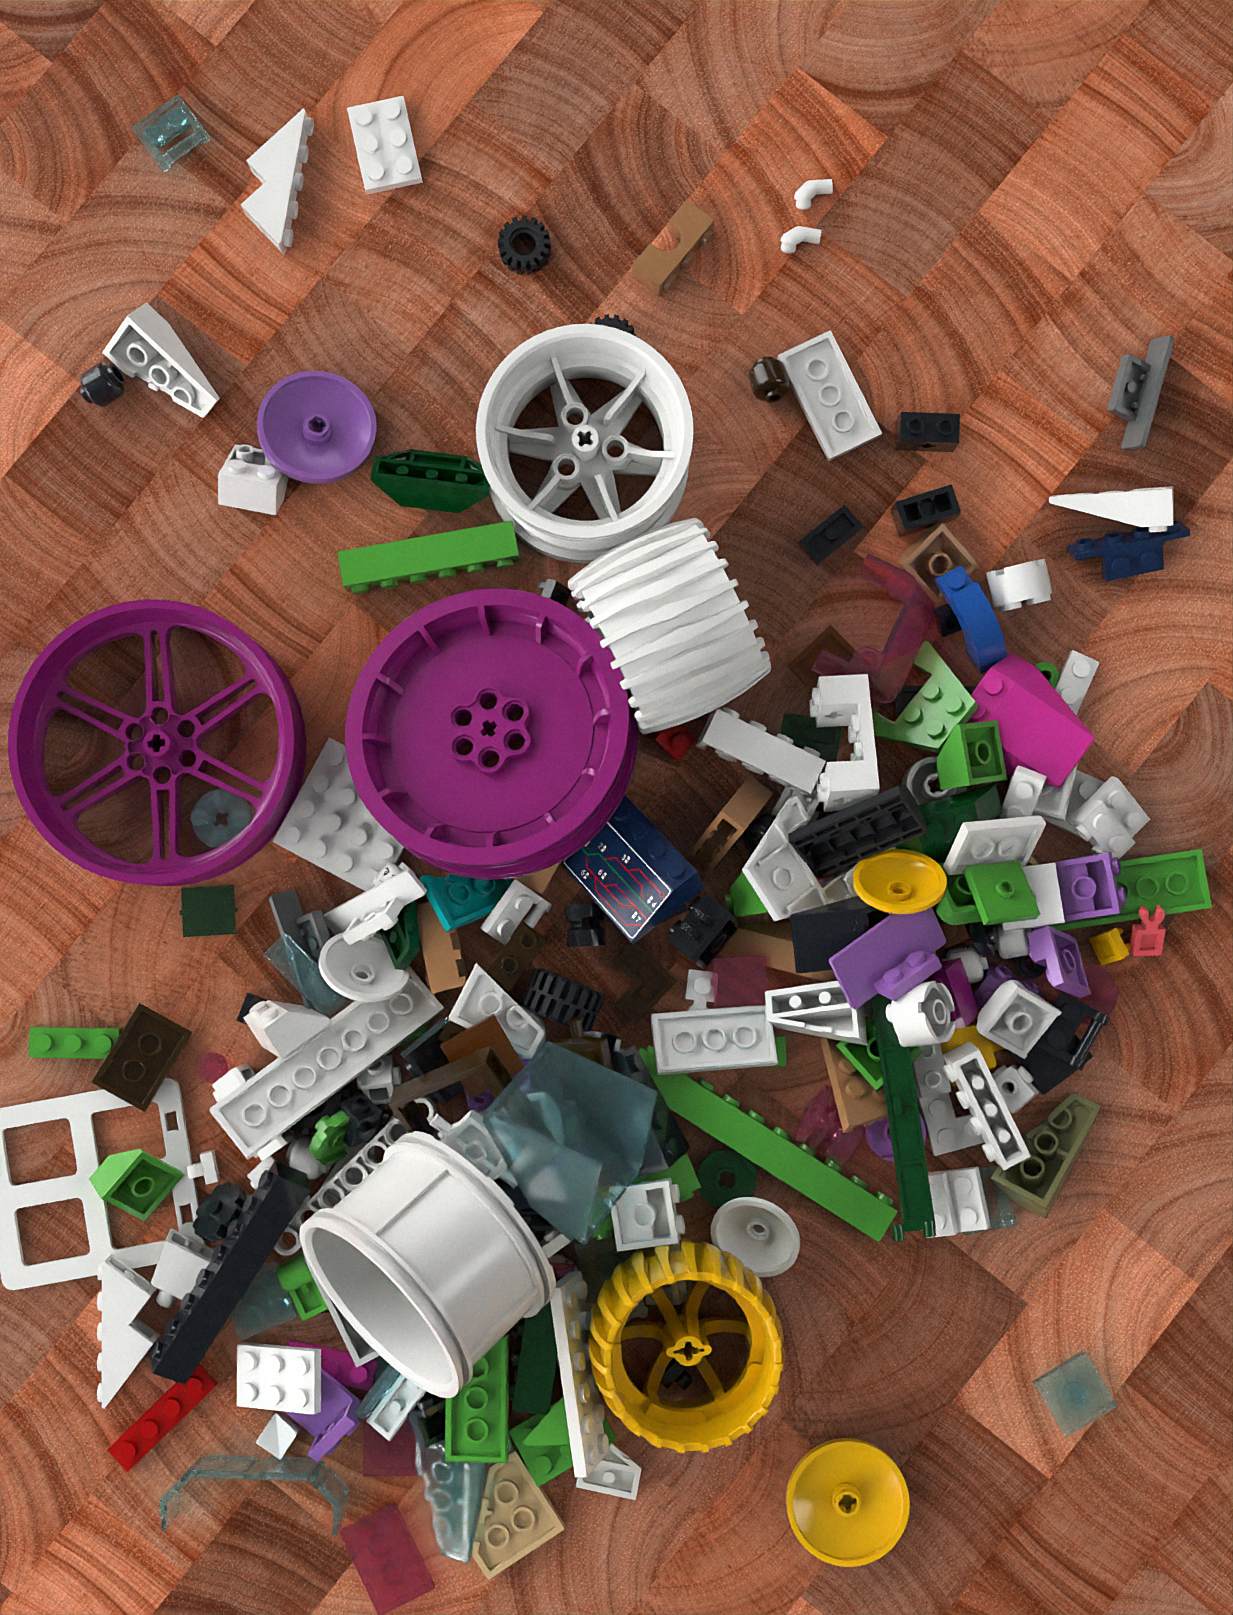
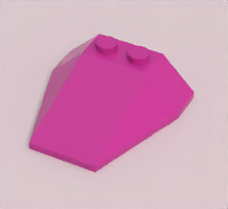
[966,653,1095,788]

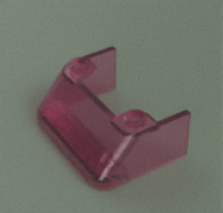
[811,553,935,703]

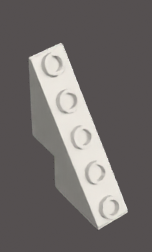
[241,108,314,255]
[97,1254,160,1409]

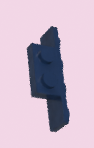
[1067,520,1190,581]

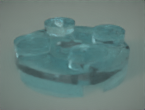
[190,788,253,848]

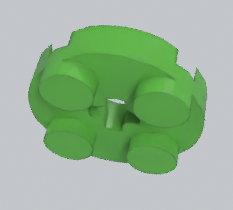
[308,1111,350,1165]

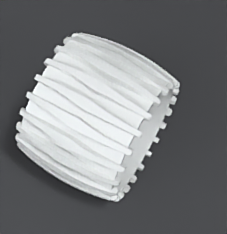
[568,518,771,734]

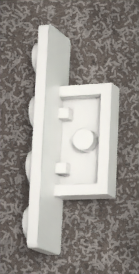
[323,869,427,945]

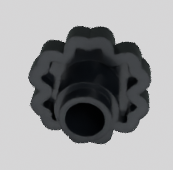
[193,1182,247,1243]

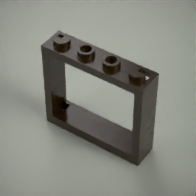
[389,1046,554,1180]

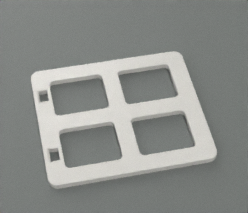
[0,1078,205,1290]

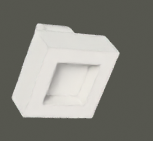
[187,1150,220,1185]

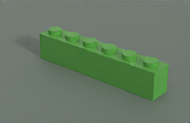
[337,521,520,594]

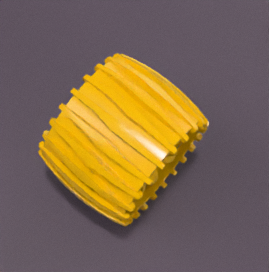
[588,1239,785,1454]

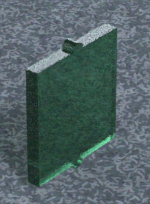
[179,885,238,937]

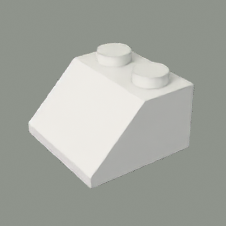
[243,1000,331,1059]

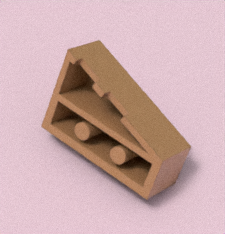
[416,902,470,994]

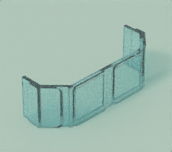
[159,1455,349,1536]

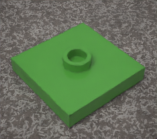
[963,861,1040,925]

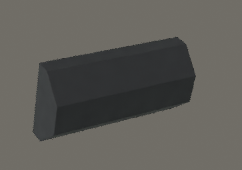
[788,785,928,878]

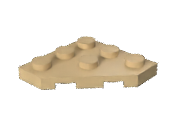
[472,1448,565,1580]

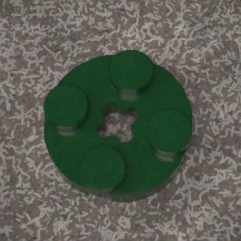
[697,1148,757,1208]

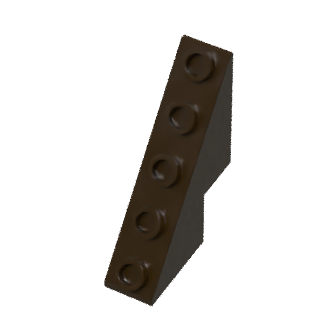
[436,922,548,1044]

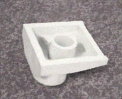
[976,980,1062,1059]

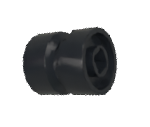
[566,903,606,947]

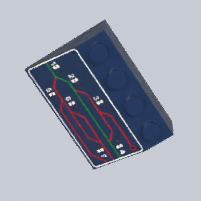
[561,795,704,944]

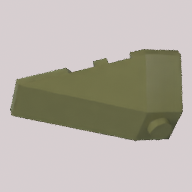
[991,1093,1101,1219]

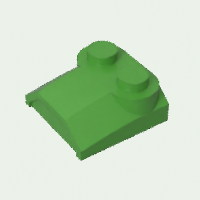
[936,862,982,925]

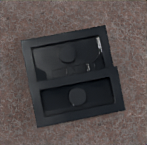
[1006,1033,1093,1095]

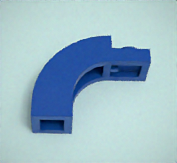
[935,565,1007,674]

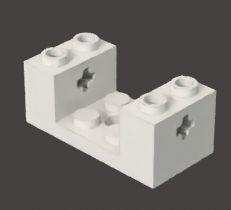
[809,674,880,812]

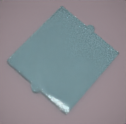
[400,1017,450,1059]

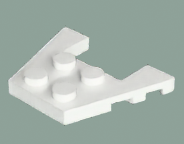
[742,796,857,921]

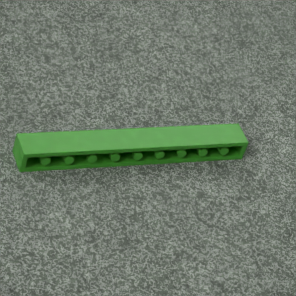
[638,1045,898,1242]

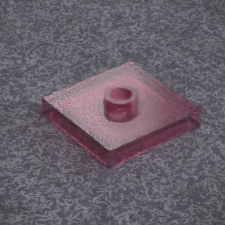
[363,1412,425,1477]

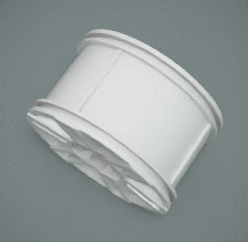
[299,1131,556,1398]

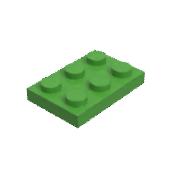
[509,1402,618,1487]

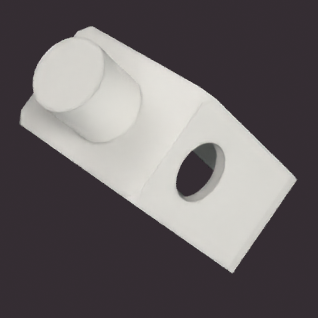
[151,1228,214,1308]

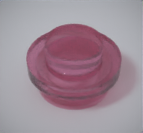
[198,1052,228,1083]

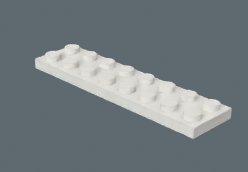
[210,967,444,1160]

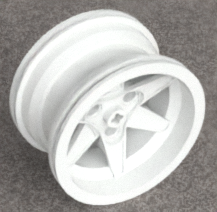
[476,324,693,564]

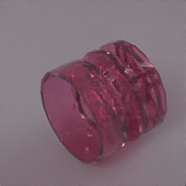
[795,1085,867,1166]

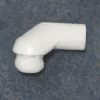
[794,179,833,210]
[780,226,822,254]

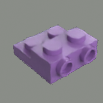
[1050,852,1127,922]
[1027,925,1091,998]

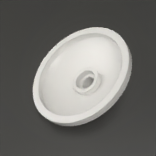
[319,932,410,1002]
[710,1197,800,1277]

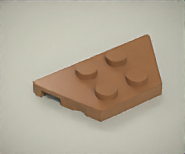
[820,1037,888,1133]

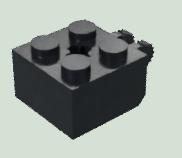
[667,892,741,971]

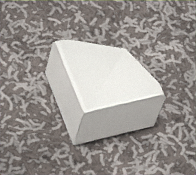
[256,1411,301,1460]

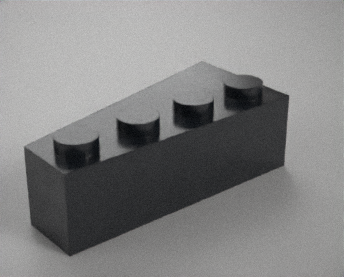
[607,1045,690,1178]

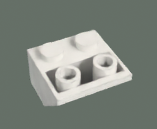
[218,444,289,515]

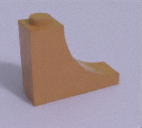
[684,775,773,882]

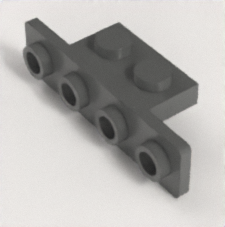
[1106,335,1175,451]
[268,889,332,1009]

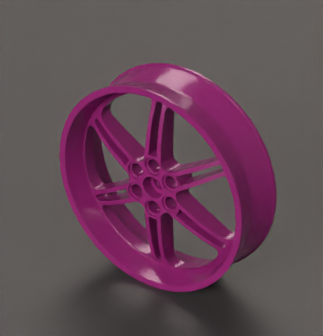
[8,599,306,886]

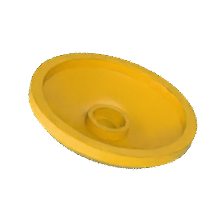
[853,849,947,915]

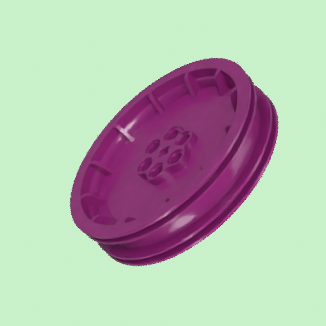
[345,589,638,880]

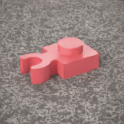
[1128,905,1166,956]

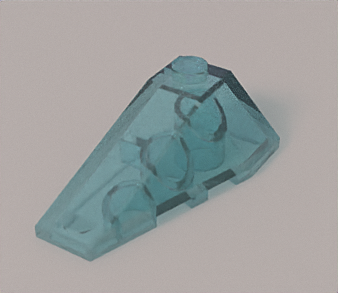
[416,1439,487,1563]

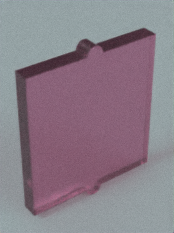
[710,955,769,1007]

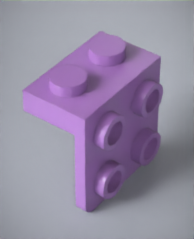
[284,1368,364,1462]

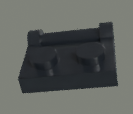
[1034,991,1110,1071]

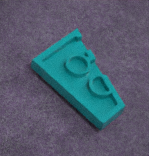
[419,874,514,932]

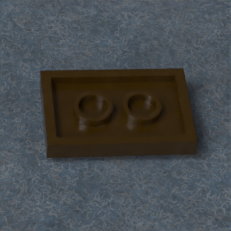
[91,1003,193,1112]

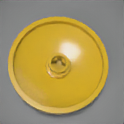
[786,1438,910,1567]

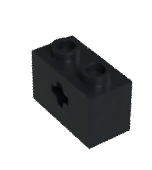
[895,412,960,452]
[890,484,961,538]

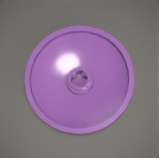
[257,371,377,484]

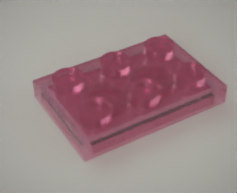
[339,1502,435,1615]

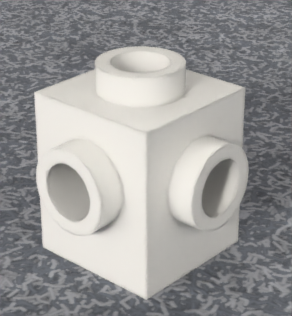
[357,1055,401,1105]
[992,1065,1039,1114]

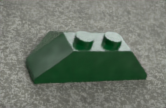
[370,449,490,513]
[895,783,1002,863]

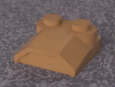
[897,523,980,607]

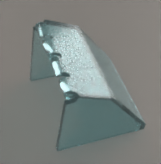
[483,1041,658,1244]

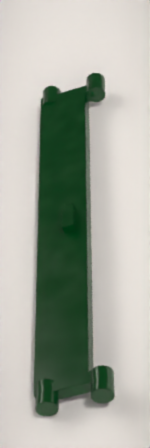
[871,993,937,1241]

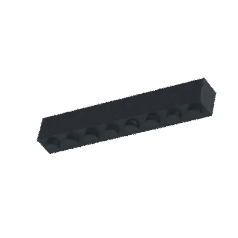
[149,1161,311,1385]

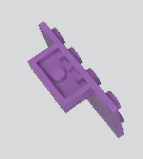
[829,907,946,1009]

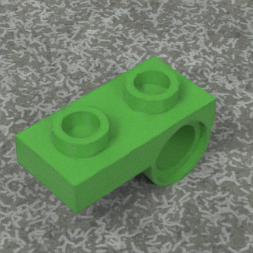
[276,1253,328,1321]

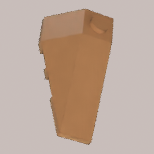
[721,922,838,982]

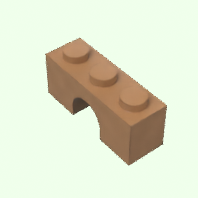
[632,199,715,297]

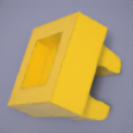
[1089,928,1131,965]

